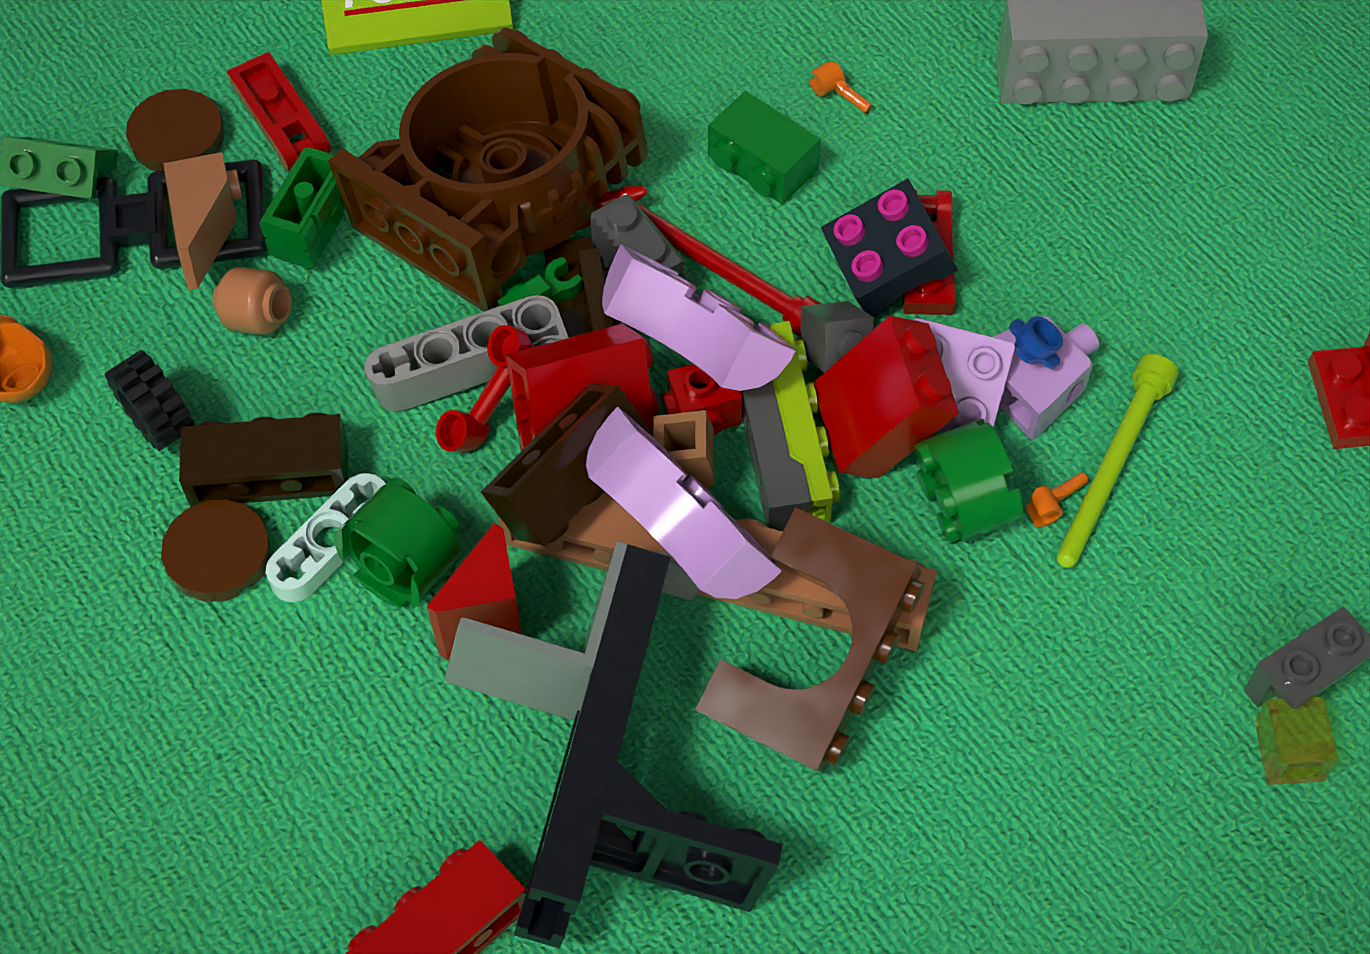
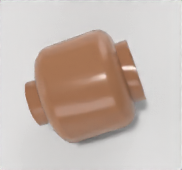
[213,267,292,335]

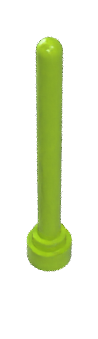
[1056,354,1179,568]

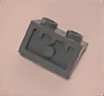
[1244,606,1370,709]

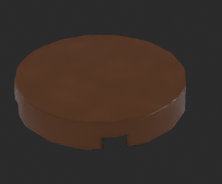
[126,89,224,171]
[161,499,271,602]

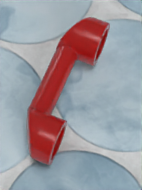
[436,325,532,453]

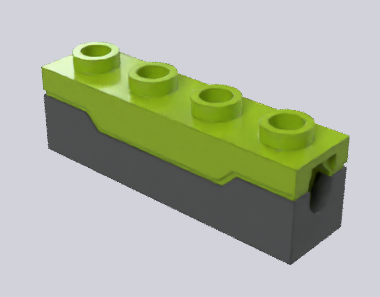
[740,321,840,531]

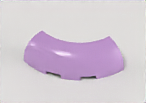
[602,244,796,391]
[586,407,782,599]

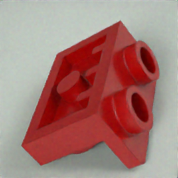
[1308,333,1370,449]

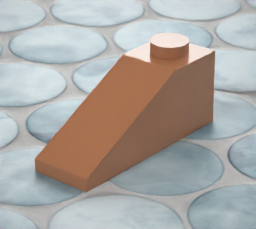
[163,152,243,290]

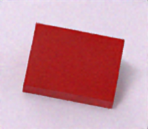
[427,523,522,660]

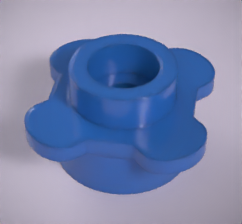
[1009,316,1063,369]

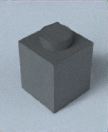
[801,301,874,372]

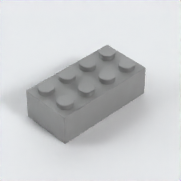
[995,0,1208,104]

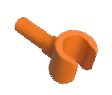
[809,62,872,114]
[1026,472,1088,528]

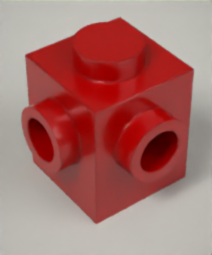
[660,364,742,436]

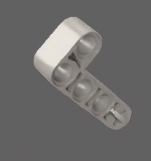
[364,295,569,412]

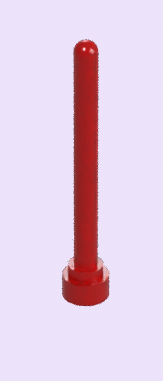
[637,203,822,338]

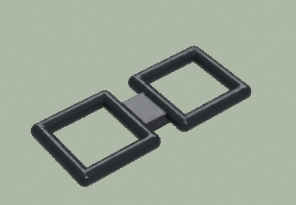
[0,159,268,288]

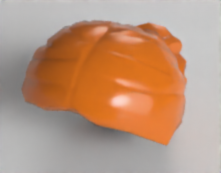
[0,315,53,403]

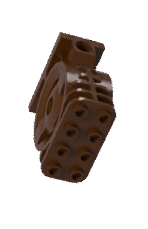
[328,27,648,312]

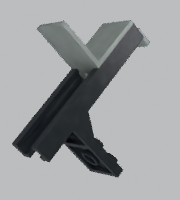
[444,541,783,949]

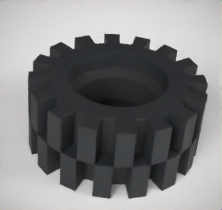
[104,350,195,451]

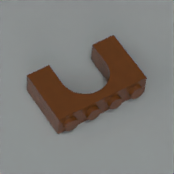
[695,507,925,774]

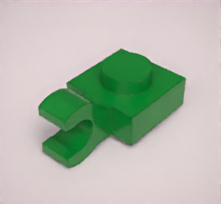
[497,257,583,307]

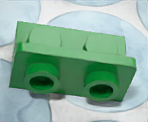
[0,136,118,198]

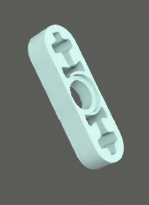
[266,473,386,602]

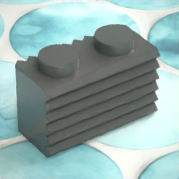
[590,194,686,280]

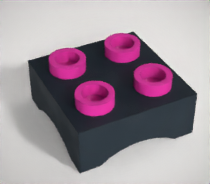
[820,178,958,317]

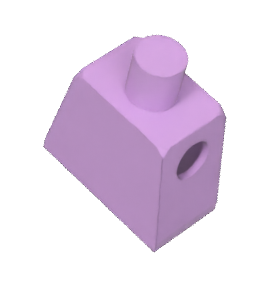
[994,316,1099,441]

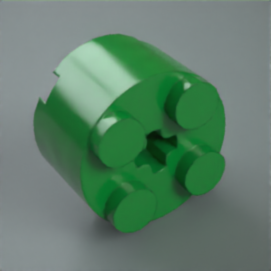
[914,419,1023,543]
[334,477,461,608]

